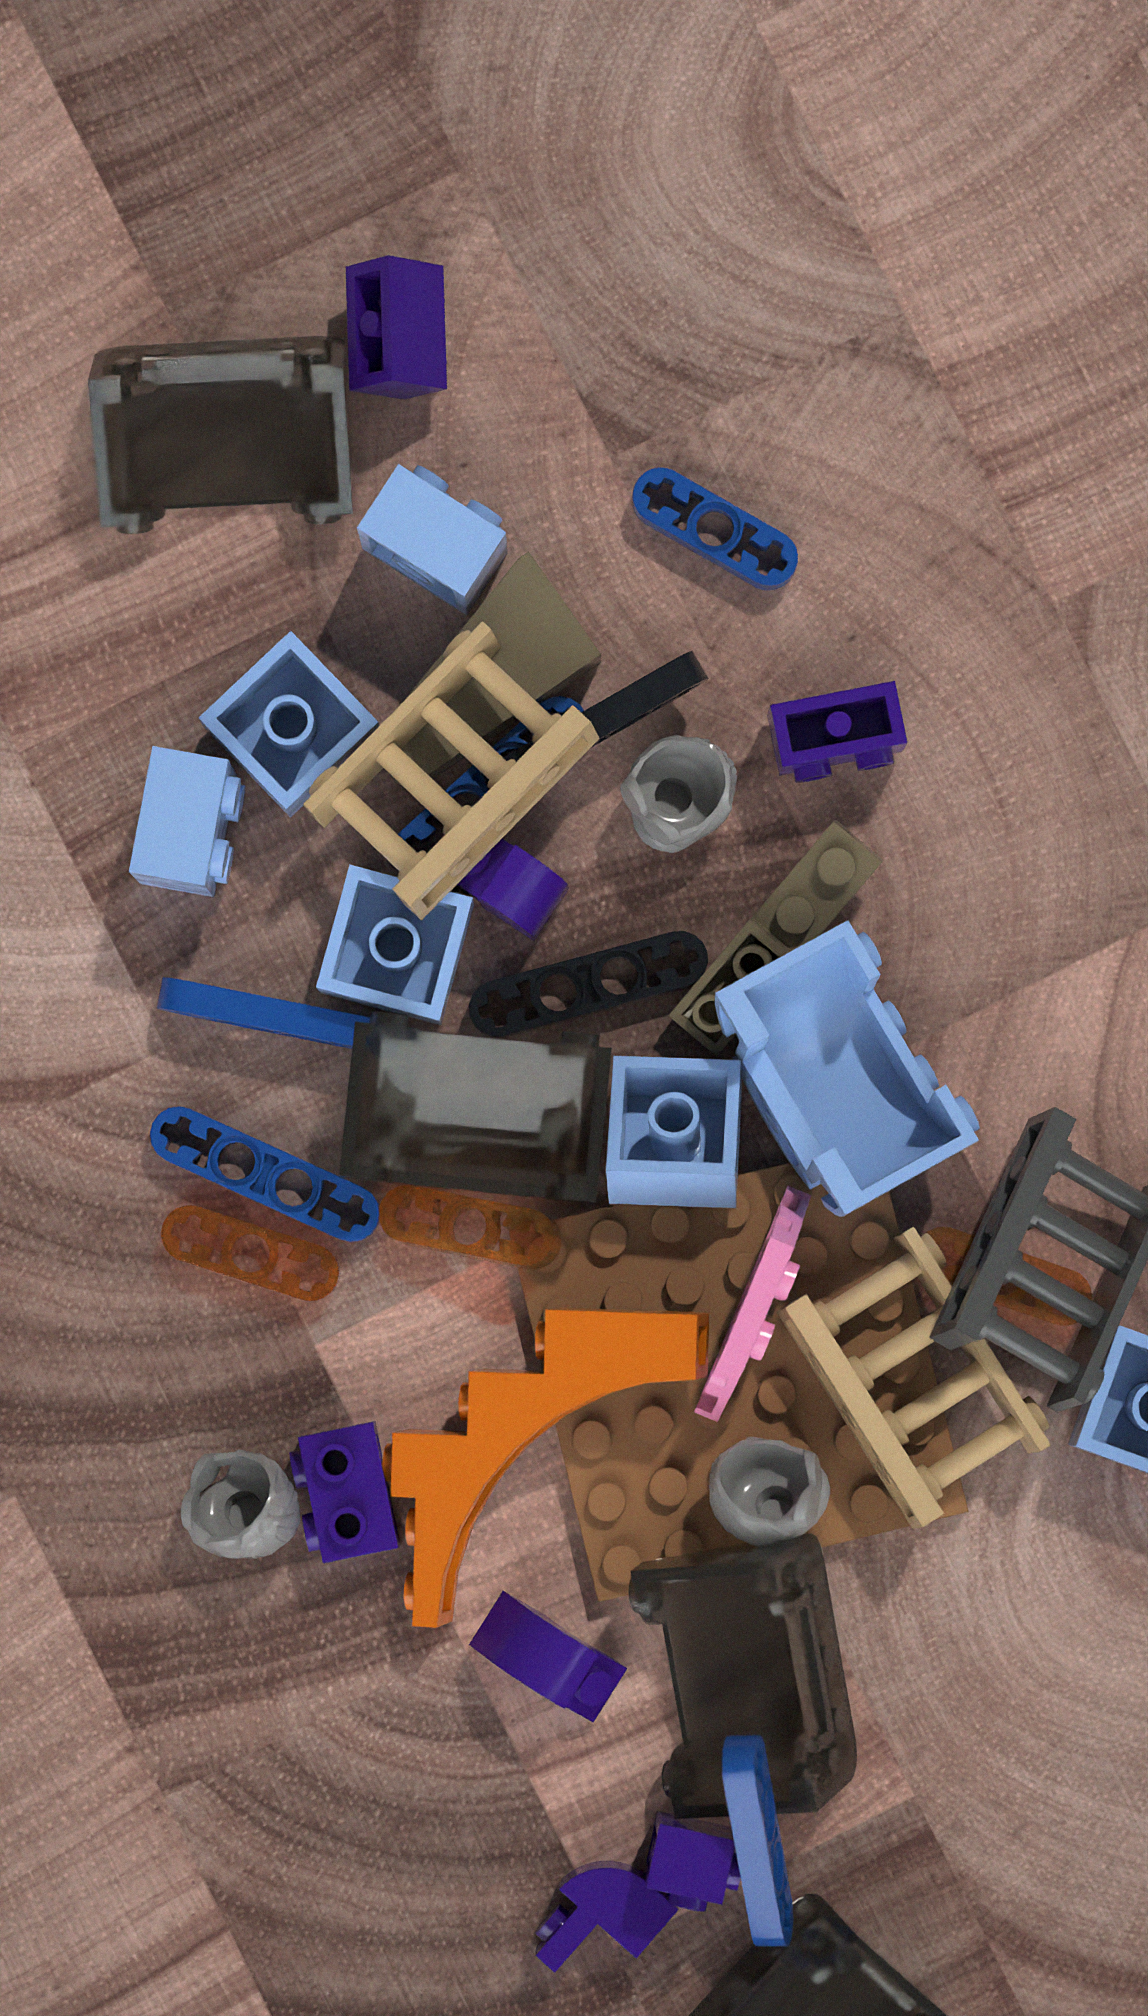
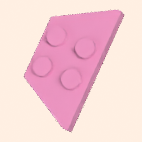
[694,1186,811,1422]

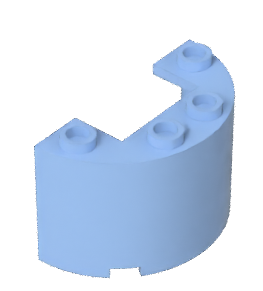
[715,920,980,1217]

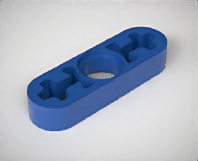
[632,467,798,590]

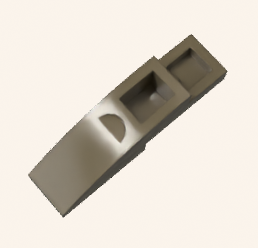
[668,820,884,1057]

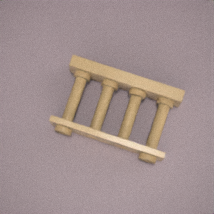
[303,621,600,921]
[777,1227,1051,1528]

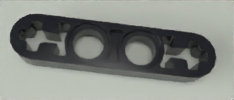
[479,651,709,790]
[469,931,708,1039]

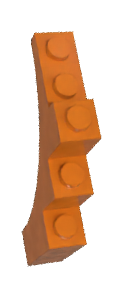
[382,1307,709,1628]

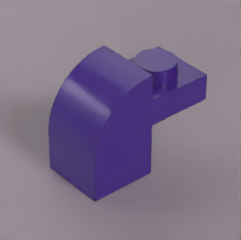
[456,839,569,941]
[469,1591,627,1722]
[535,1861,679,1973]

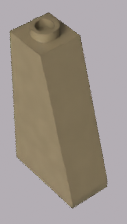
[390,551,601,785]

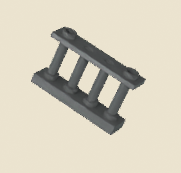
[929,1107,1148,1412]

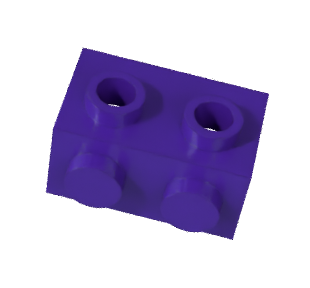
[345,255,447,400]
[767,681,908,783]
[289,1421,400,1563]
[644,1811,741,1912]

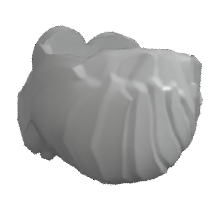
[620,735,738,853]
[709,1437,830,1546]
[181,1449,301,1559]

